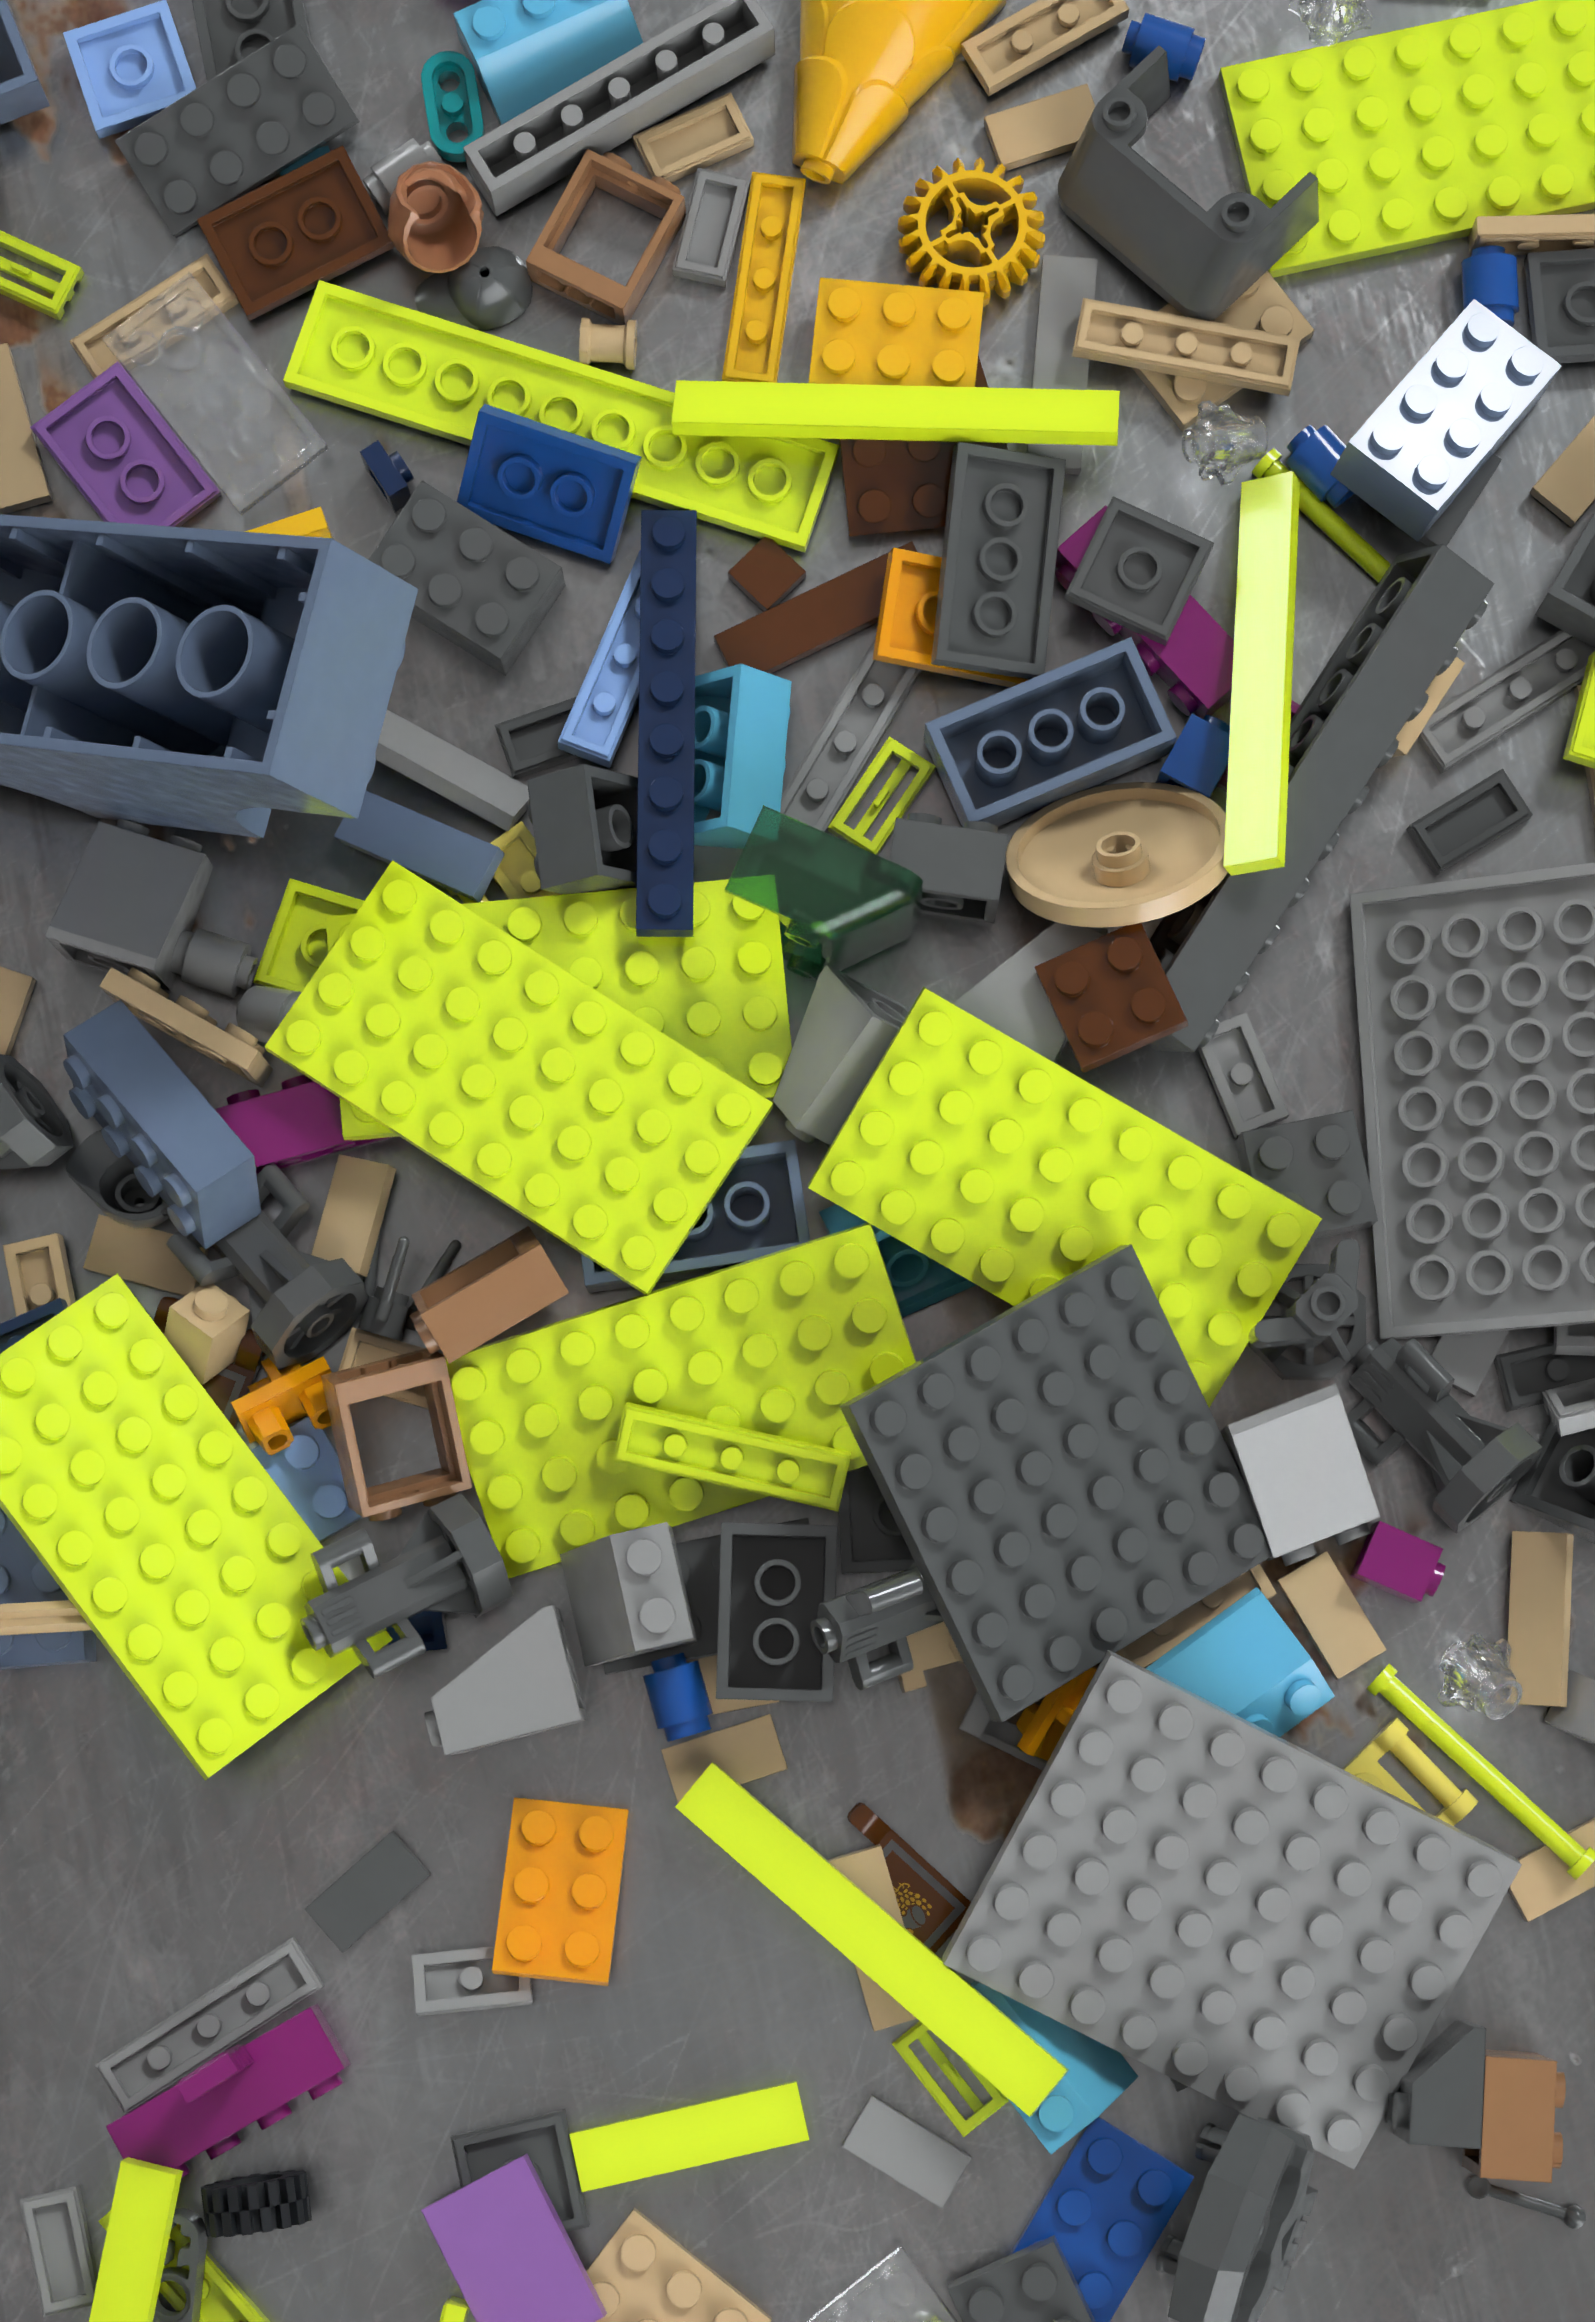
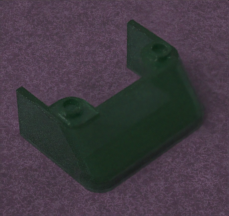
[725,805,923,981]

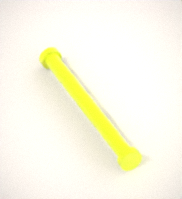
[1251,448,1466,631]
[1366,1663,1595,1880]

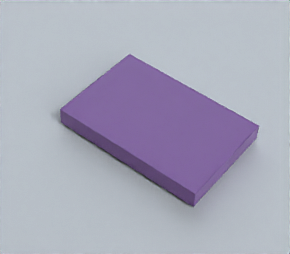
[30,362,221,527]
[421,2153,607,2322]

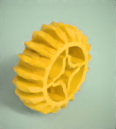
[898,157,1045,307]

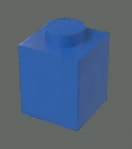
[1155,714,1230,798]

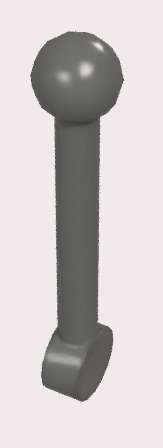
[1466,2175,1586,2229]

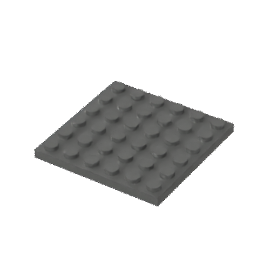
[840,1244,1272,1722]

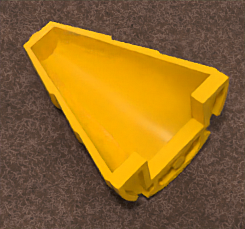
[792,0,1007,185]

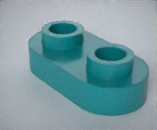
[421,51,485,162]

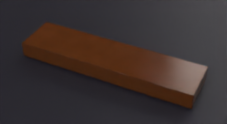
[714,541,917,674]

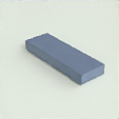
[334,791,505,902]

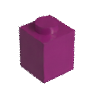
[1350,1521,1446,1604]

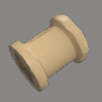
[579,317,637,370]

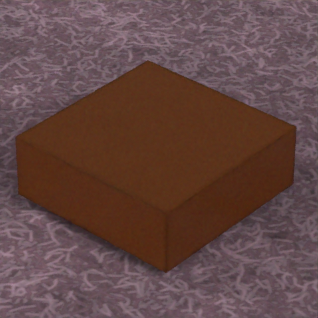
[728,537,806,612]

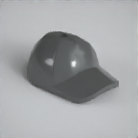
[415,246,533,331]
[66,1130,169,1228]

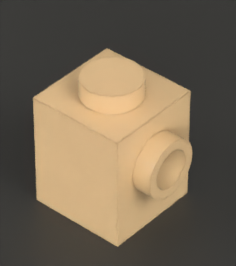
[164,1284,250,1385]

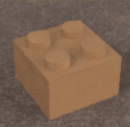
[1462,2049,1566,2183]

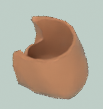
[388,161,484,274]

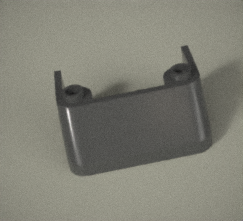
[1058,45,1319,321]

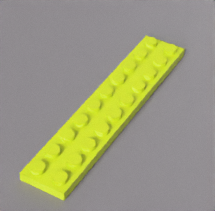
[283,280,840,553]

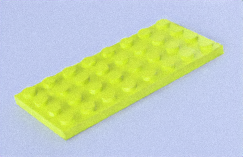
[1218,0,1595,278]
[265,860,773,1296]
[325,875,792,1141]
[807,987,1322,1407]
[445,1222,916,1578]
[0,1273,393,1781]

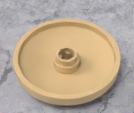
[1006,782,1228,928]

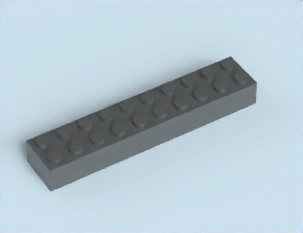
[1148,544,1494,1052]

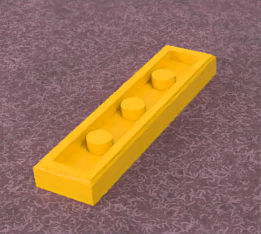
[722,172,806,383]

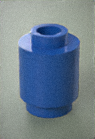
[1122,13,1206,82]
[1461,245,1519,327]
[1286,425,1354,508]
[643,1652,713,1742]

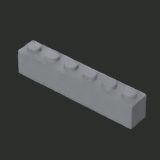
[463,0,775,216]

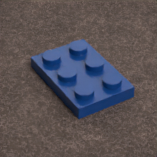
[457,404,642,564]
[1009,2117,1194,2322]

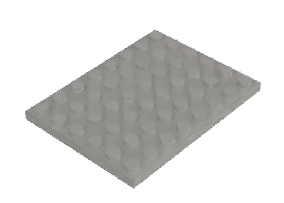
[1349,862,1595,1341]
[942,1650,1522,2169]

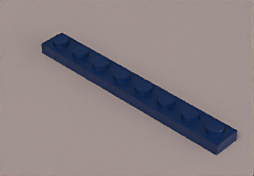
[636,510,697,937]

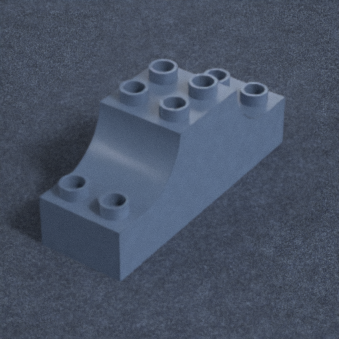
[0,514,418,838]

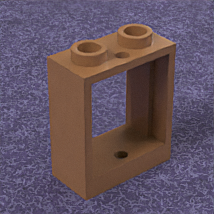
[526,149,686,325]
[409,1226,569,1364]
[321,1348,472,1521]

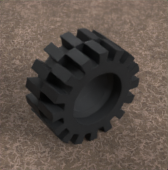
[201,2170,312,2238]

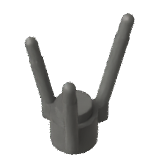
[358,1228,461,1341]

